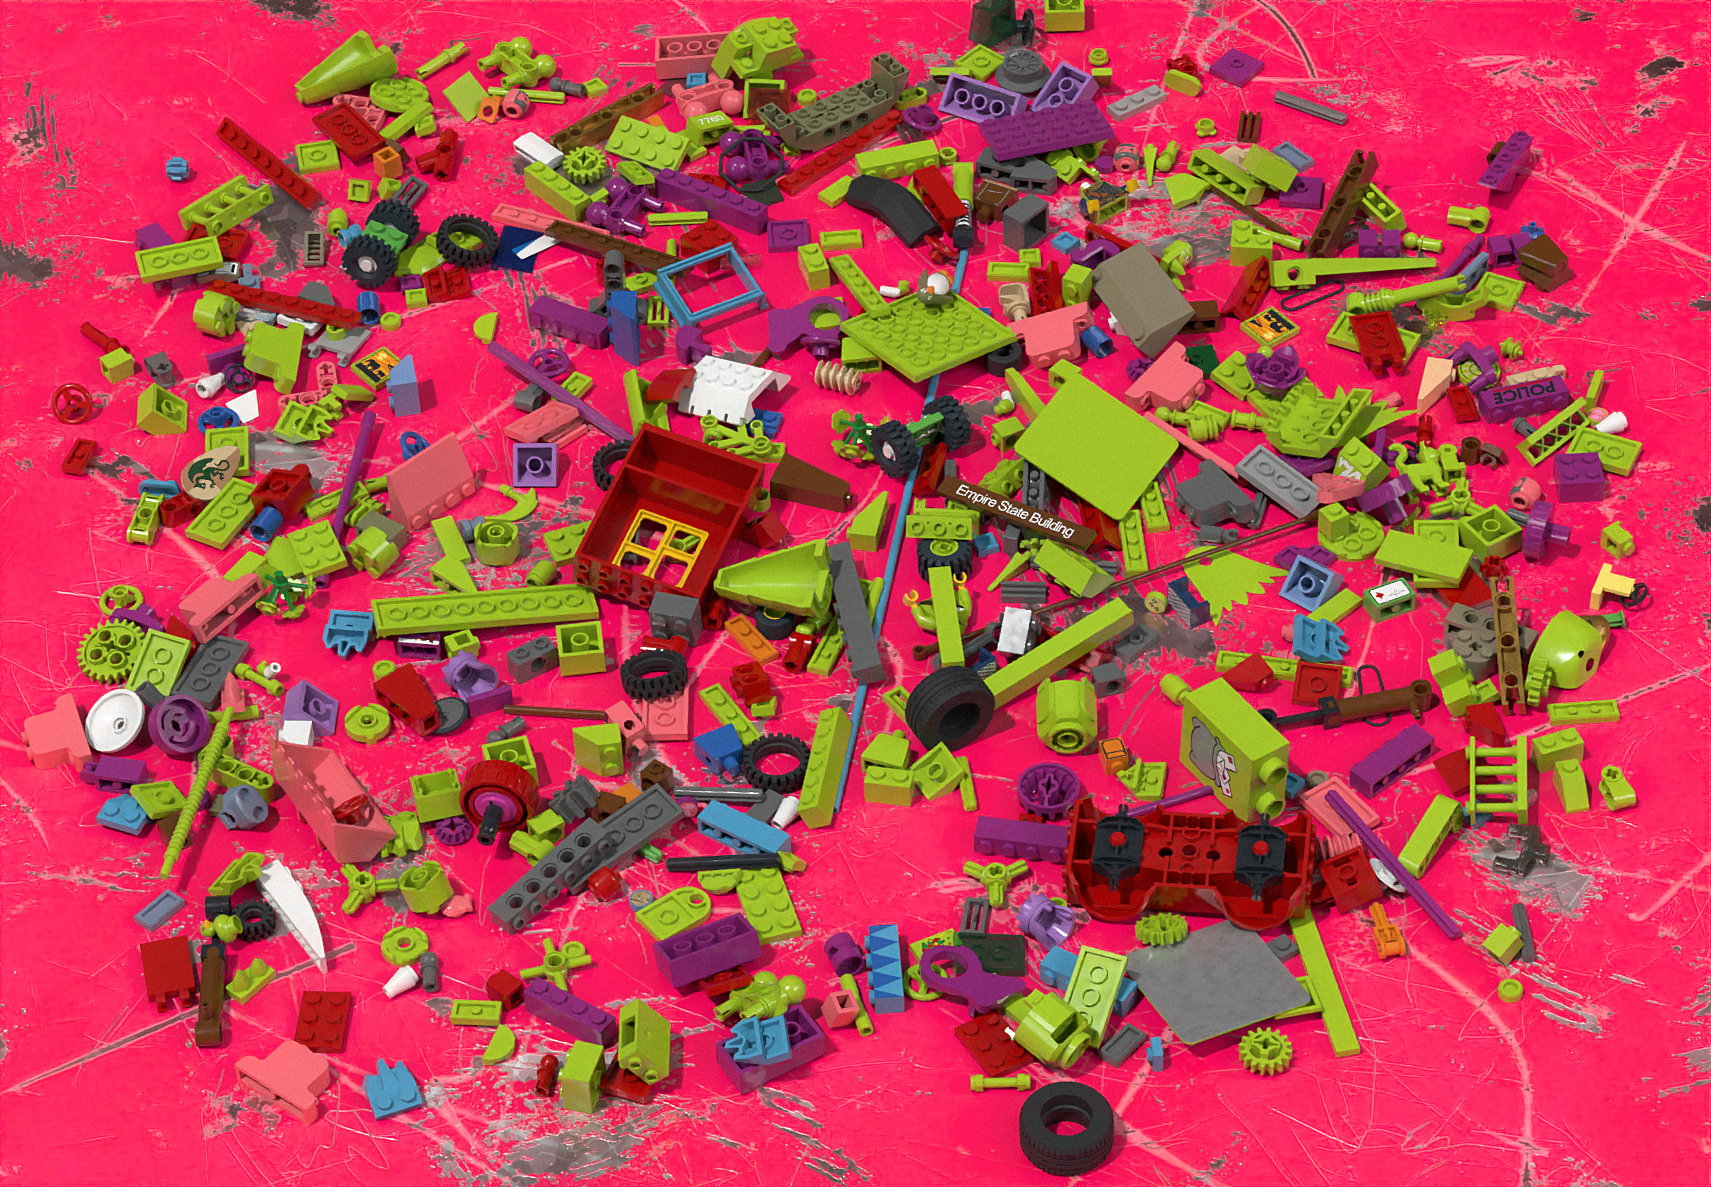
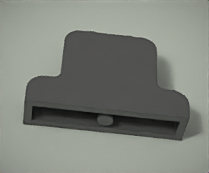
[1174,458,1255,527]

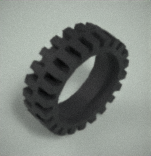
[436,213,498,269]
[592,439,634,492]
[620,649,689,700]
[743,732,810,795]

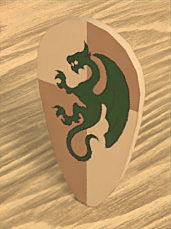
[181,446,240,501]

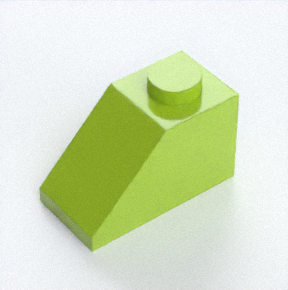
[1553,758,1589,814]

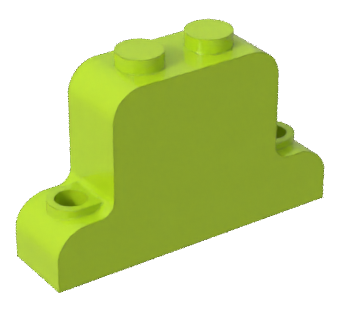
[242,322,305,395]

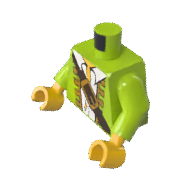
[903,572,972,635]

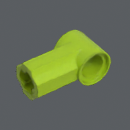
[1447,206,1491,234]
[509,830,555,867]

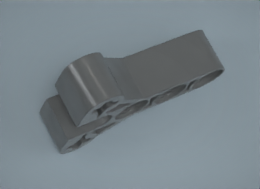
[588,250,649,325]

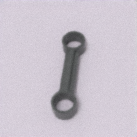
[932,621,1002,672]

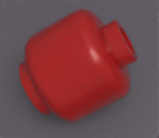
[586,866,623,901]

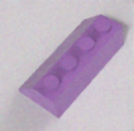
[938,72,1029,123]

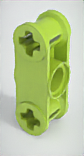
[127,492,167,546]

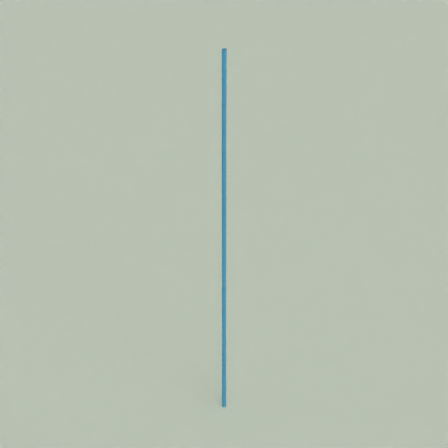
[833,248,969,814]

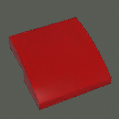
[423,265,473,303]
[642,368,696,405]
[1433,746,1498,798]

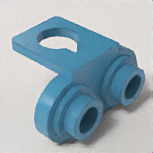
[138,478,181,500]

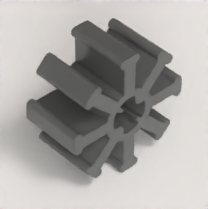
[549,774,600,824]

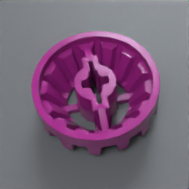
[1017,762,1080,820]

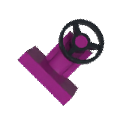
[206,343,254,393]
[1374,428,1420,468]

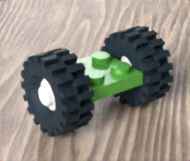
[341,199,420,288]
[869,395,972,478]

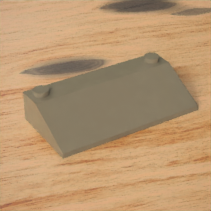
[1092,242,1196,359]

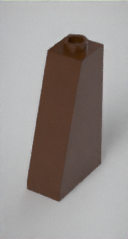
[770,453,853,514]

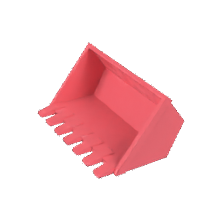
[269,733,396,863]

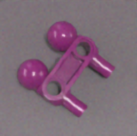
[719,129,789,182]
[585,177,665,237]

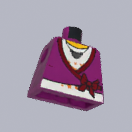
[397,631,443,661]

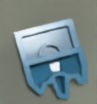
[323,609,375,660]
[1292,613,1350,663]
[96,793,154,835]
[724,1015,792,1065]
[362,1058,423,1121]

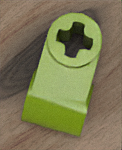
[1598,766,1636,811]

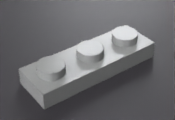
[1107,85,1167,122]

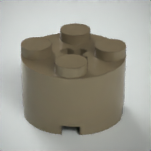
[1452,630,1497,681]

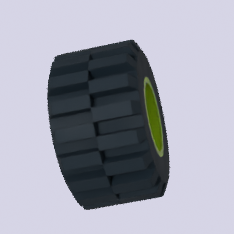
[917,538,973,583]

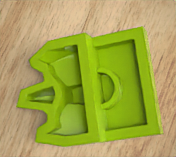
[272,400,334,444]
[378,811,423,858]
[208,852,265,896]

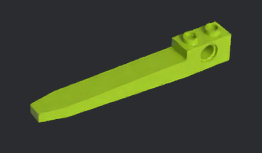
[1269,258,1436,290]
[1005,367,1070,491]

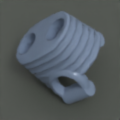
[217,785,268,829]

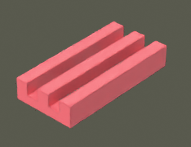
[541,418,588,449]

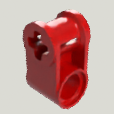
[1166,54,1198,79]
[160,491,203,528]

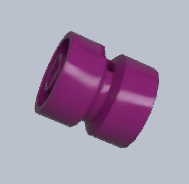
[824,932,865,977]

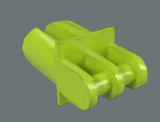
[344,495,386,528]

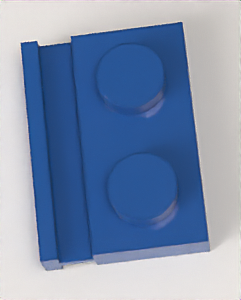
[733,408,783,440]

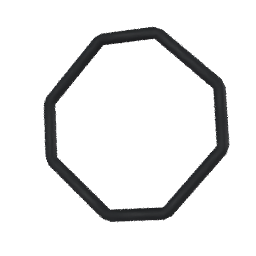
[718,137,784,192]

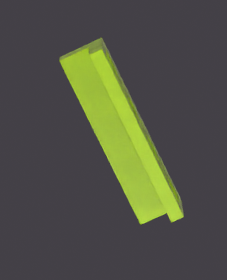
[1517,397,1591,467]

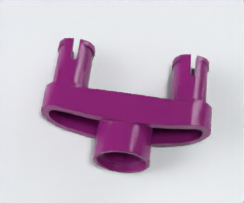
[1444,341,1500,395]
[109,603,166,635]

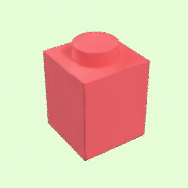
[821,989,860,1029]

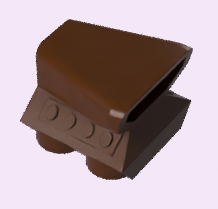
[1515,233,1574,293]

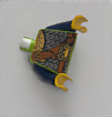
[1079,178,1140,225]

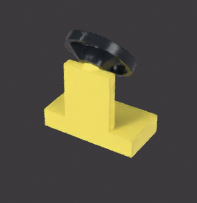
[1590,563,1649,610]

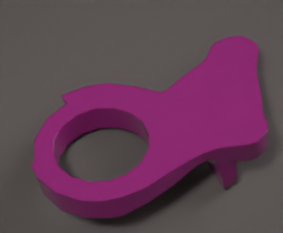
[768,296,849,355]
[919,945,1026,1018]

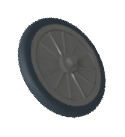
[430,697,469,735]

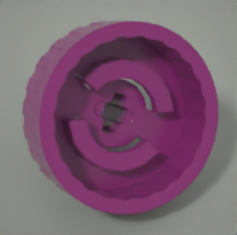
[1356,473,1414,525]
[1522,500,1572,560]
[148,694,209,756]

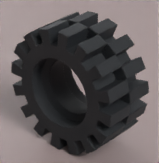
[231,898,276,943]

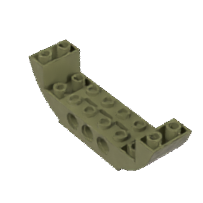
[756,51,910,153]

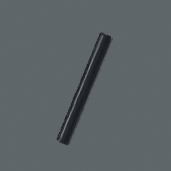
[666,853,780,872]

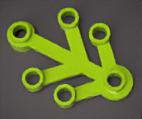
[700,415,773,456]

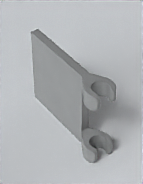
[308,326,372,367]

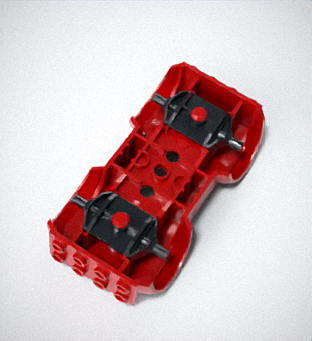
[1062,797,1317,931]

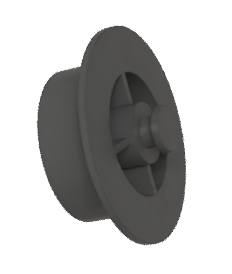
[995,50,1051,94]

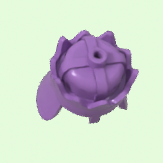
[442,650,499,704]
[1016,892,1076,951]

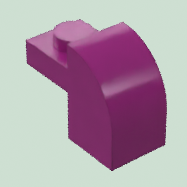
[675,324,713,366]

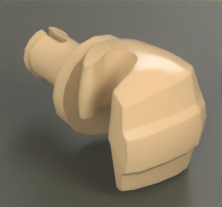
[998,283,1031,321]

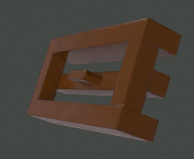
[1237,111,1261,143]

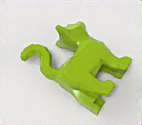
[1389,442,1450,505]

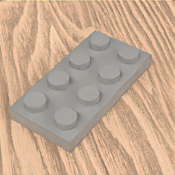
[1234,444,1323,518]

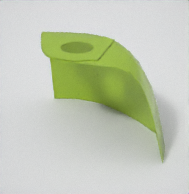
[1528,610,1603,689]

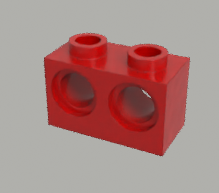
[730,661,772,706]

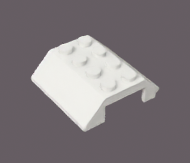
[678,355,791,426]

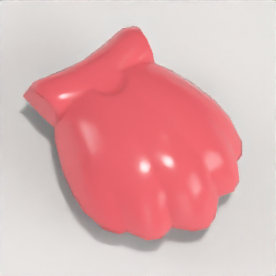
[440,894,474,917]

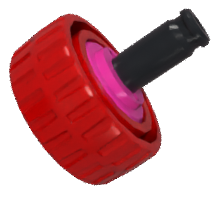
[459,759,540,846]

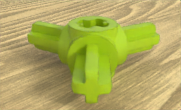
[1429,477,1485,517]
[963,860,1028,908]
[341,863,399,915]

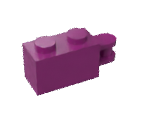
[79,756,149,795]

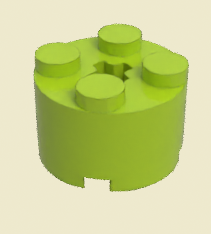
[193,291,240,337]
[474,516,520,566]
[347,526,399,579]
[398,861,454,914]

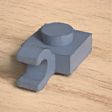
[238,263,260,289]

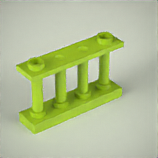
[178,174,274,237]
[1466,736,1528,825]

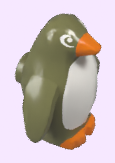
[917,269,954,305]

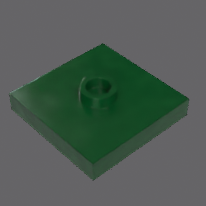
[1186,344,1219,379]

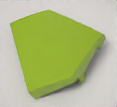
[1164,173,1211,210]
[1116,758,1168,802]

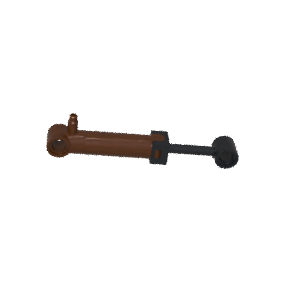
[1257,679,1432,730]
[195,895,232,1047]

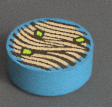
[629,890,653,912]

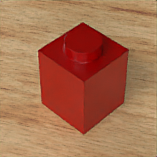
[486,969,524,1012]

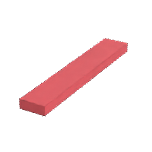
[492,203,610,236]
[1143,411,1249,486]

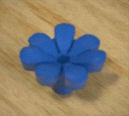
[1520,222,1545,240]

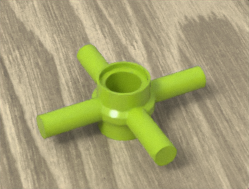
[519,938,592,992]

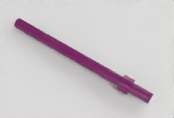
[1414,234,1484,311]
[1112,785,1214,817]

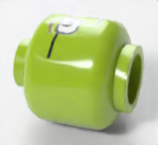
[1162,240,1193,268]

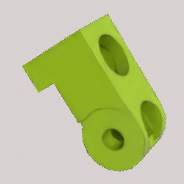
[1437,444,1466,484]

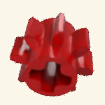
[1479,555,1508,582]

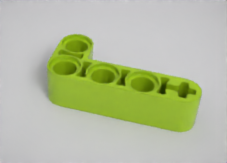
[198,735,276,804]
[1398,794,1464,879]

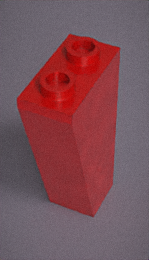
[373,662,441,737]

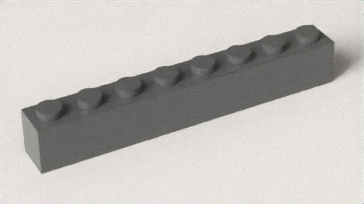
[828,541,886,686]

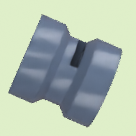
[460,515,485,542]

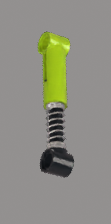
[953,162,974,248]

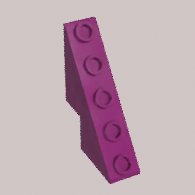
[1477,131,1534,192]

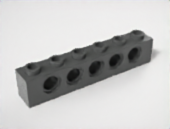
[1020,423,1051,542]
[488,817,613,936]

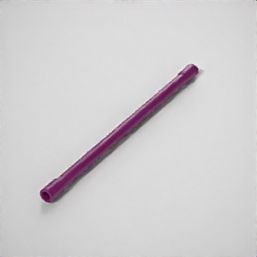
[314,411,377,589]

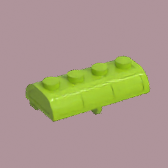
[623,369,670,438]

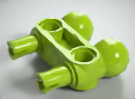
[478,36,556,90]
[713,971,806,1022]

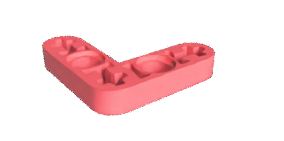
[333,94,389,132]
[278,361,340,414]
[1312,473,1365,503]

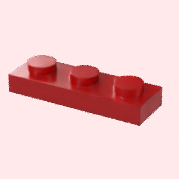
[912,442,948,497]

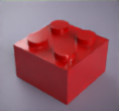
[680,218,739,275]

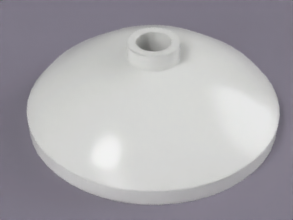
[85,689,145,753]

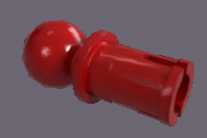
[1416,415,1434,448]
[533,1054,559,1097]

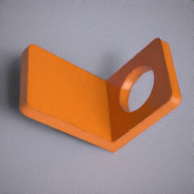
[477,95,504,124]

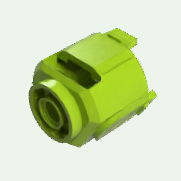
[1036,677,1098,754]
[1005,989,1091,1070]

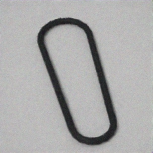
[1357,664,1392,727]

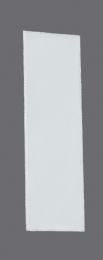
[511,235,562,259]

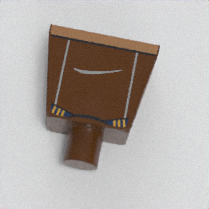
[974,178,1019,223]

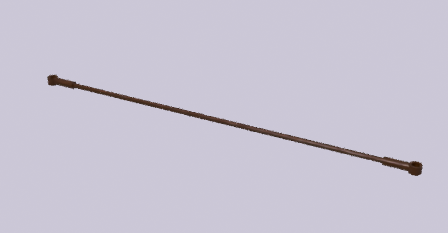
[913,500,1346,661]

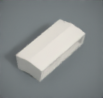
[513,132,564,169]

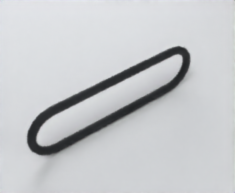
[1281,279,1345,311]

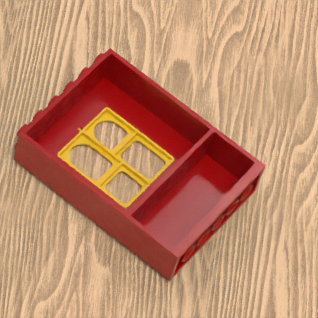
[572,422,766,614]

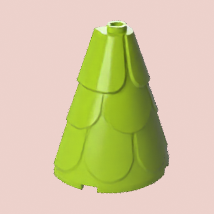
[294,30,398,105]
[714,539,833,618]

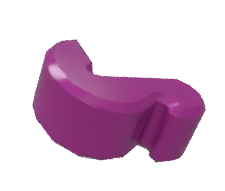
[1070,239,1120,269]

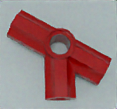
[415,129,459,182]

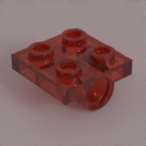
[747,87,791,130]

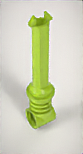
[1346,274,1467,315]

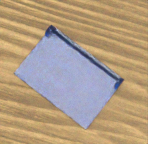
[491,225,544,274]

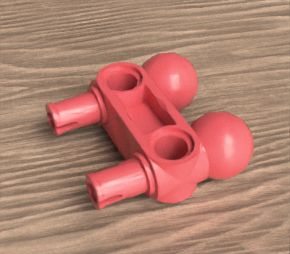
[671,72,744,122]

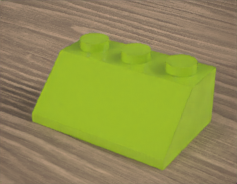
[1033,539,1115,598]

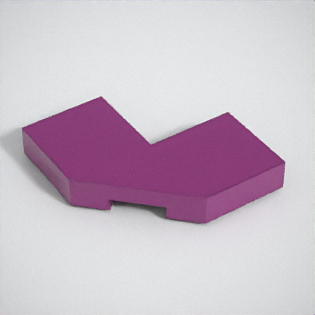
[1273,545,1336,572]

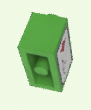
[1363,577,1416,624]

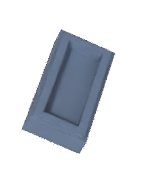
[1272,141,1314,174]
[134,889,185,933]

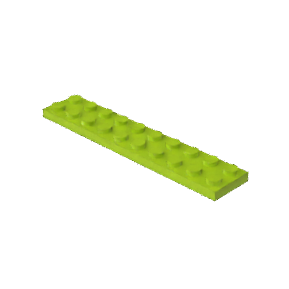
[371,584,599,636]

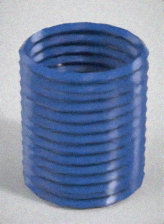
[356,291,380,324]
[1080,325,1114,358]
[250,507,283,542]

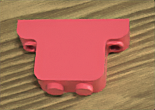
[1007,302,1094,368]
[1124,341,1205,413]
[179,573,266,644]
[21,693,93,772]
[235,1040,330,1126]

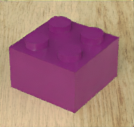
[1553,452,1605,503]

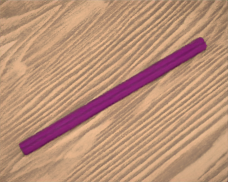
[487,341,635,443]
[1324,790,1461,939]

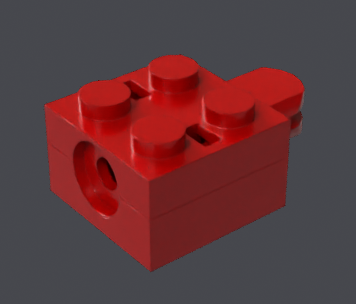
[249,464,315,520]
[1311,845,1383,914]

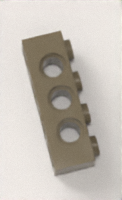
[1444,603,1539,665]

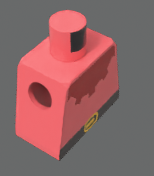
[604,700,649,756]

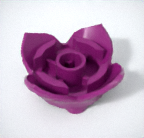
[1246,345,1306,398]

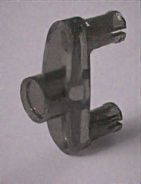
[1493,822,1551,878]

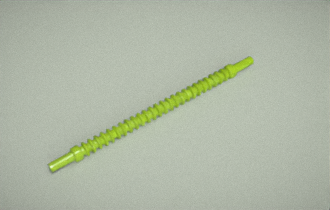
[159,706,234,880]

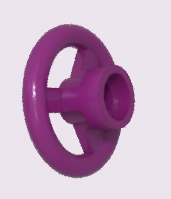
[903,104,941,132]
[801,336,842,358]
[528,348,570,379]

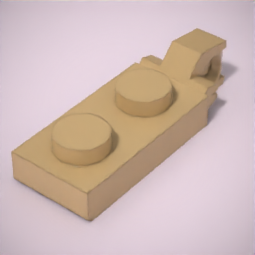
[1505,365,1566,386]

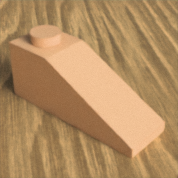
[1417,357,1456,415]

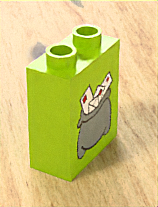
[1179,677,1290,824]

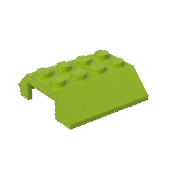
[1261,382,1373,458]

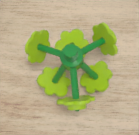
[831,409,889,461]
[255,564,316,619]

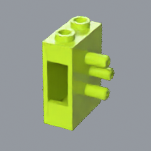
[618,998,671,1085]

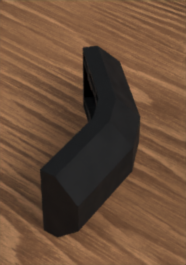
[845,174,941,249]

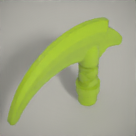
[484,484,539,522]

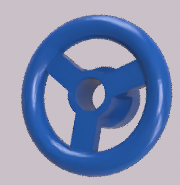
[197,406,240,435]
[400,431,430,461]

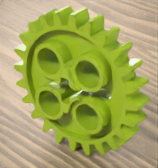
[76,618,146,685]

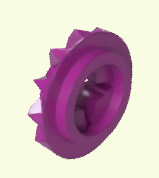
[1126,356,1155,381]
[435,815,472,845]

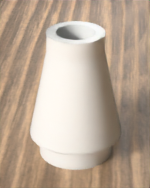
[196,373,227,398]
[1594,411,1628,434]
[771,796,799,830]
[382,965,419,999]

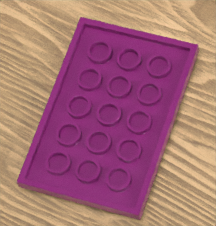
[977,100,1115,162]

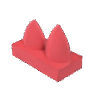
[221,672,246,714]

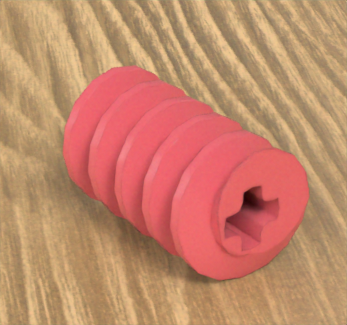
[1313,833,1363,866]

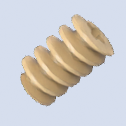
[814,360,862,395]

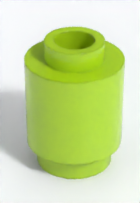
[327,208,348,237]
[525,560,557,587]
[1160,673,1193,706]

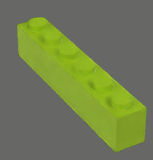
[797,706,853,829]

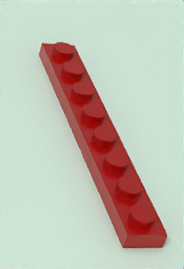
[777,109,907,197]
[215,117,322,211]
[205,279,362,330]

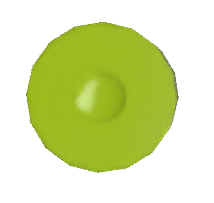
[1187,414,1218,442]

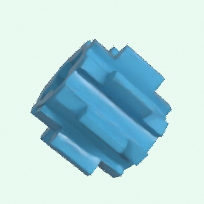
[166,157,189,181]

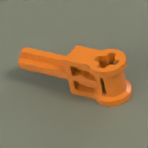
[1369,902,1406,960]

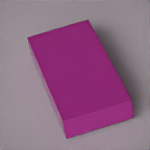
[466,685,513,719]

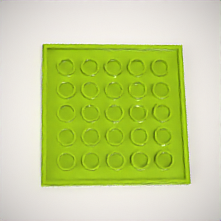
[840,290,1017,383]

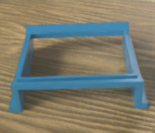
[653,242,768,328]

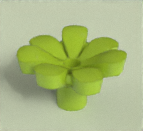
[1019,538,1046,556]

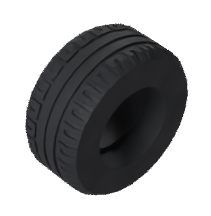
[905,665,995,752]
[1019,1081,1114,1176]

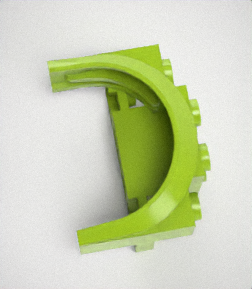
[711,16,804,79]

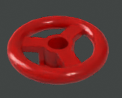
[924,235,960,263]
[51,383,93,425]
[332,794,368,825]

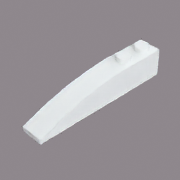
[255,859,327,974]

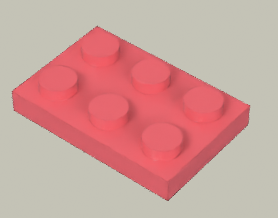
[503,400,579,443]
[642,684,689,741]
[1299,776,1380,840]

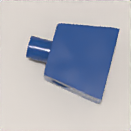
[693,723,744,776]

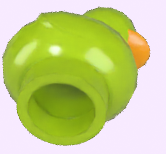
[200,914,243,943]

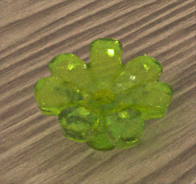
[1422,310,1448,331]
[1399,506,1421,530]

